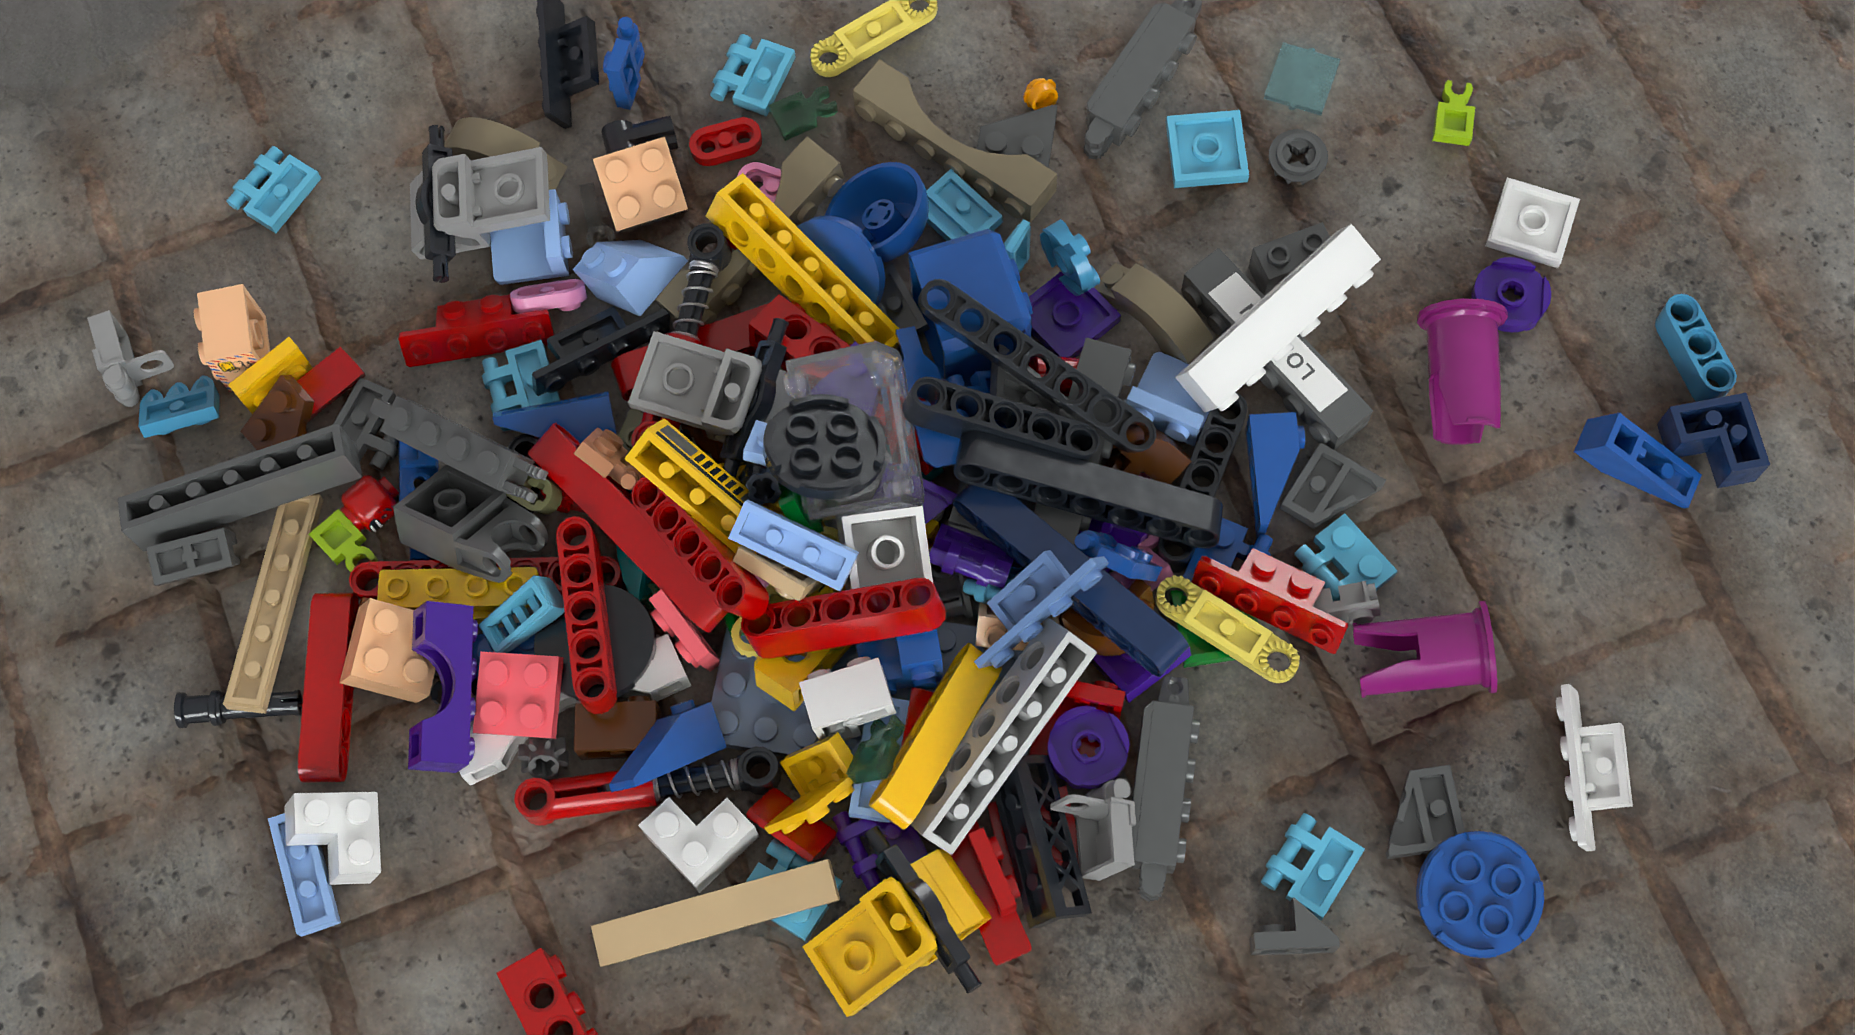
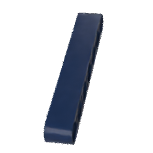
[952,484,1189,677]

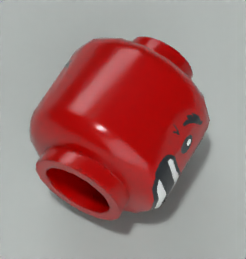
[339,475,399,532]

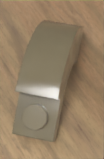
[445,117,568,190]
[1094,263,1213,364]

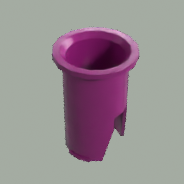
[1417,299,1508,445]
[1352,601,1497,698]

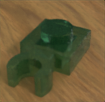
[768,86,838,141]
[846,715,905,784]

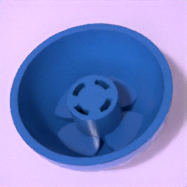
[825,162,929,263]

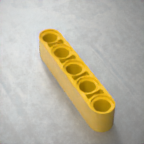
[869,643,1002,829]

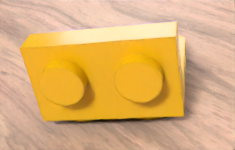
[764,732,865,834]

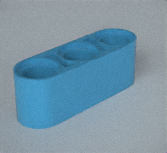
[1655,294,1737,402]

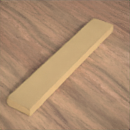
[223,494,323,714]
[591,859,840,967]

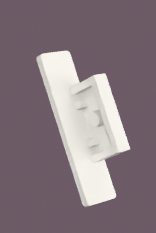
[1556,684,1633,851]

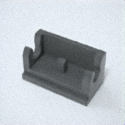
[146,528,241,586]

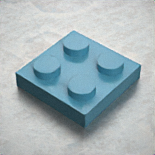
[1166,110,1249,188]

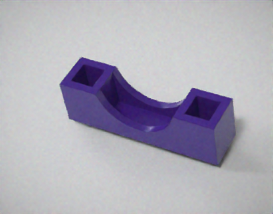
[408,601,478,773]

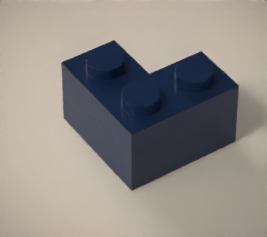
[1657,393,1770,488]

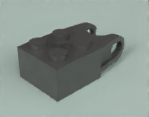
[393,465,549,583]

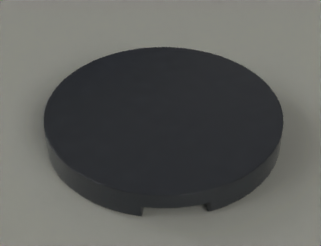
[763,394,886,500]
[534,584,656,701]

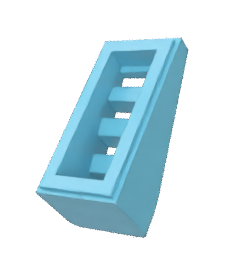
[1004,219,1031,274]
[479,575,565,653]

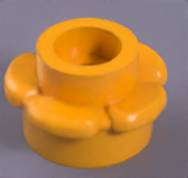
[1023,78,1058,110]

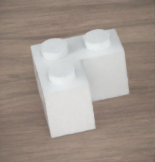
[799,656,897,741]
[285,792,381,885]
[638,797,760,893]

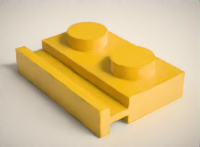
[228,337,313,414]

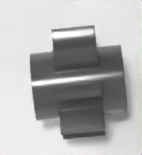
[518,737,569,780]

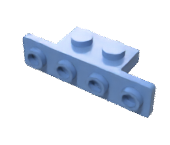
[974,550,1109,669]

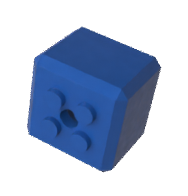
[908,229,1033,387]

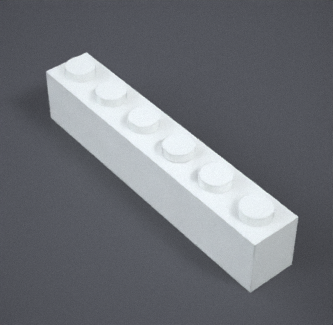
[1175,224,1381,413]

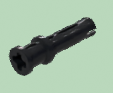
[174,690,303,728]

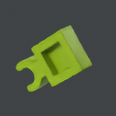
[1432,80,1475,146]
[308,509,378,573]

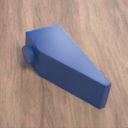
[492,391,617,443]
[1245,412,1305,537]
[1574,413,1702,508]
[609,699,727,792]

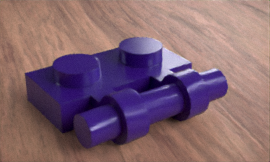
[929,524,1014,589]
[832,811,928,891]

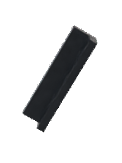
[994,755,1092,929]

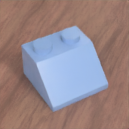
[573,240,688,316]

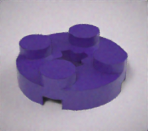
[1472,257,1551,332]
[1047,706,1129,789]

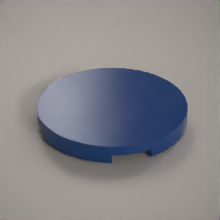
[787,216,885,306]
[1416,831,1544,958]

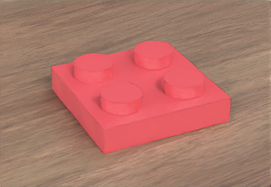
[649,589,720,672]
[473,652,564,739]

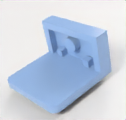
[490,189,573,285]
[1126,352,1210,447]

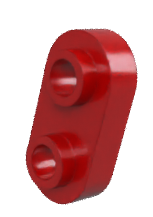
[689,117,762,166]

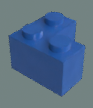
[856,628,944,696]

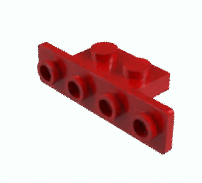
[398,294,555,367]
[1191,548,1348,654]
[950,821,1032,966]

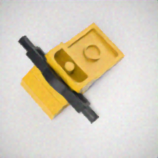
[802,826,992,1017]

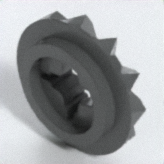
[1268,129,1328,185]

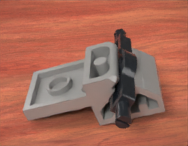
[410,125,550,283]
[628,318,806,478]

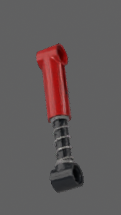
[631,223,732,447]
[514,746,782,826]

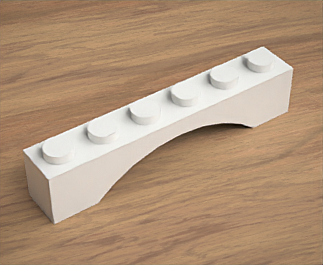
[459,634,691,785]

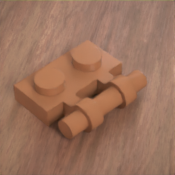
[573,427,644,490]

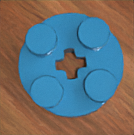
[1040,219,1100,296]

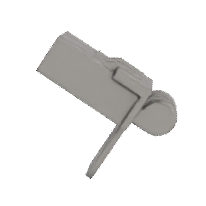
[87,310,174,407]
[1050,778,1136,881]

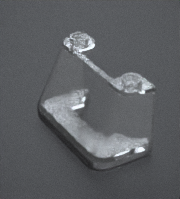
[784,341,924,521]

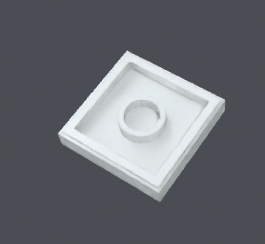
[1485,177,1580,268]

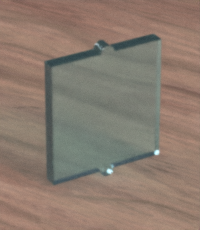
[1264,42,1341,116]

